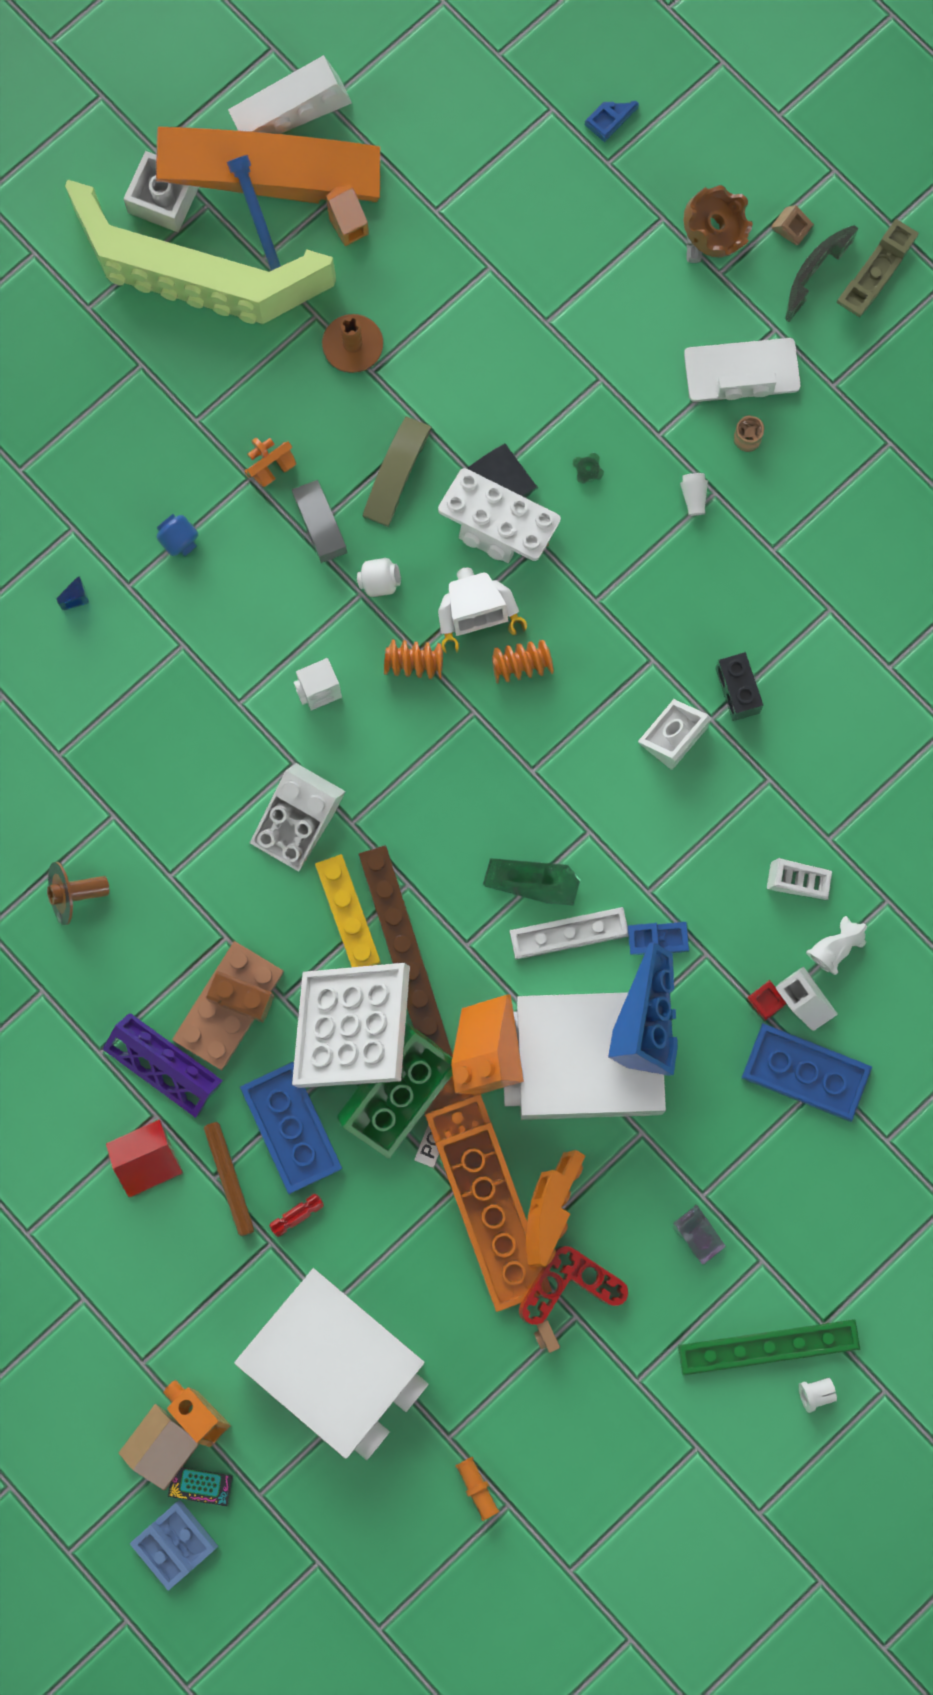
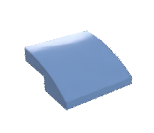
[130,1500,218,1591]

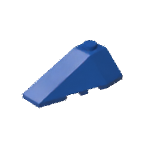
[608,942,678,1076]

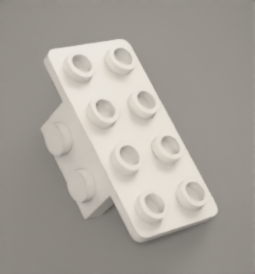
[684,338,801,402]
[438,468,561,563]

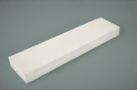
[510,907,629,960]

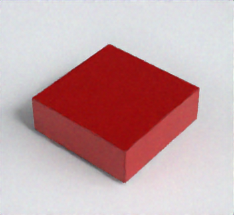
[746,980,787,1022]

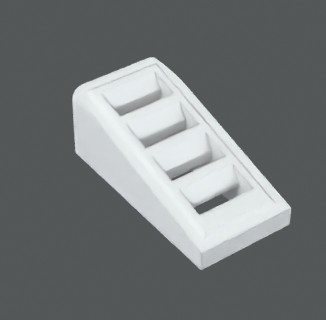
[767,858,832,900]

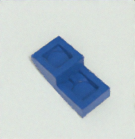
[628,922,689,955]

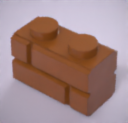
[206,971,274,1023]

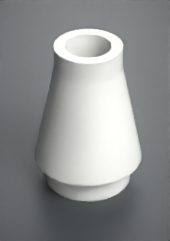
[680,473,708,516]

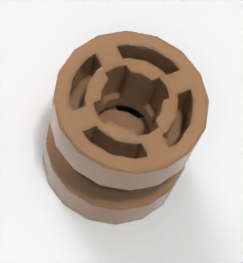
[734,416,764,452]

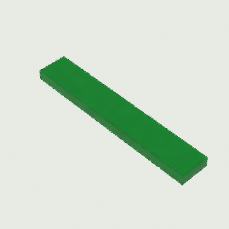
[678,1319,860,1375]

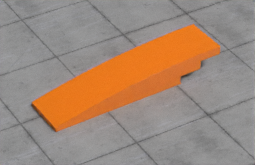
[156,127,380,204]
[424,1075,552,1312]

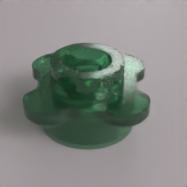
[573,453,604,484]

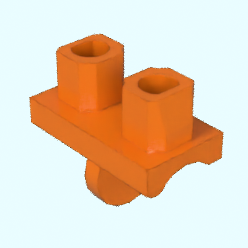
[244,438,297,488]

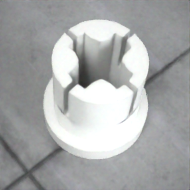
[799,1378,837,1413]

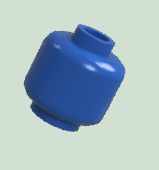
[156,514,198,557]

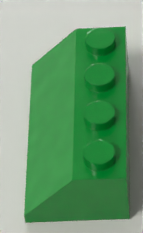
[337,1023,453,1159]

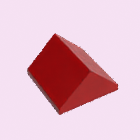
[106,1119,183,1198]

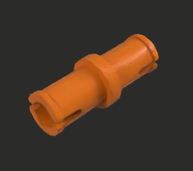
[455,1456,500,1521]

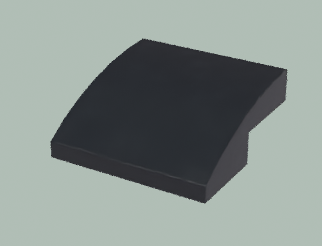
[466,443,538,498]

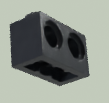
[715,652,763,721]

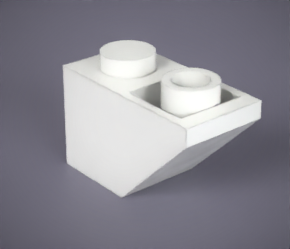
[775,966,837,1031]

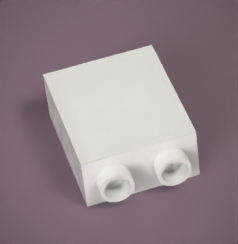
[504,993,666,1120]
[234,1268,429,1460]

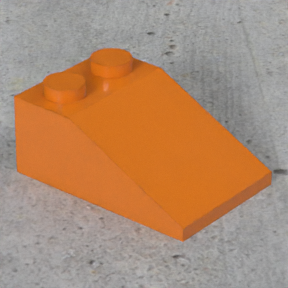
[451,994,524,1095]

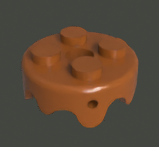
[683,185,753,258]

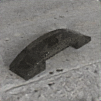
[785,225,859,322]

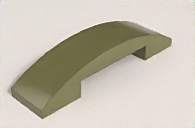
[836,219,919,318]
[363,416,432,527]

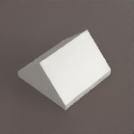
[638,699,711,770]

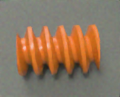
[384,639,443,680]
[492,639,554,684]

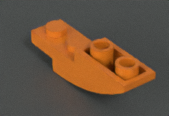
[526,1150,585,1268]

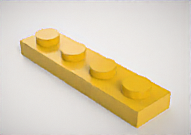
[315,854,381,967]

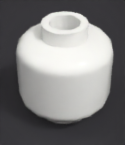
[357,558,401,597]

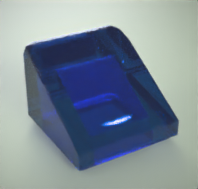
[56,576,89,610]

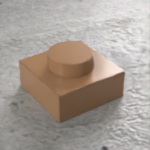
[534,1320,560,1353]

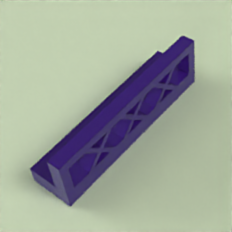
[103,1013,223,1118]

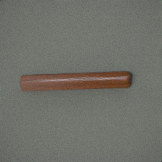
[204,1122,254,1236]

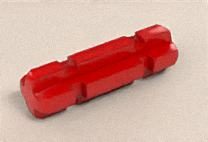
[269,1194,324,1237]

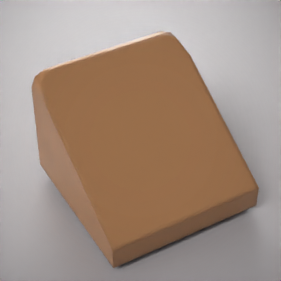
[771,205,814,246]

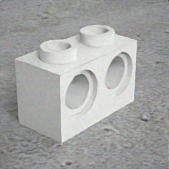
[294,658,342,711]

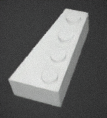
[228,55,352,134]

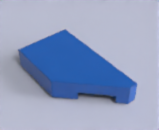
[584,101,639,142]

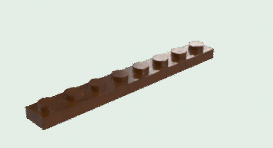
[358,845,453,1058]

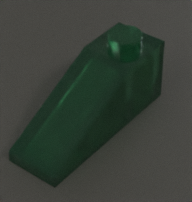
[483,858,581,906]

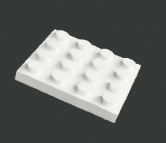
[292,963,410,1088]

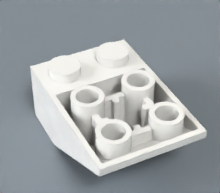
[250,763,346,872]

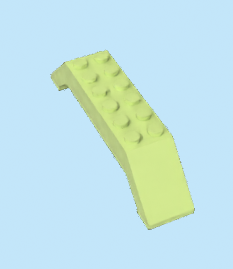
[65,180,336,324]

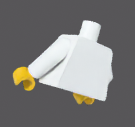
[438,568,527,654]

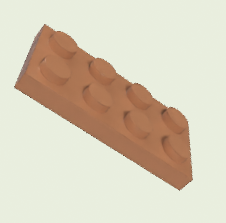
[172,941,284,1071]

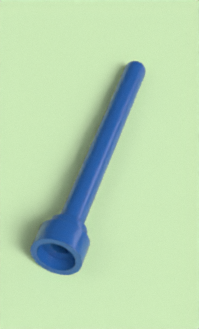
[227,154,281,271]

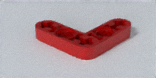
[519,1246,628,1325]

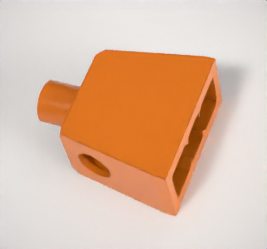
[163,1380,231,1447]

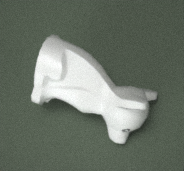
[806,916,867,975]

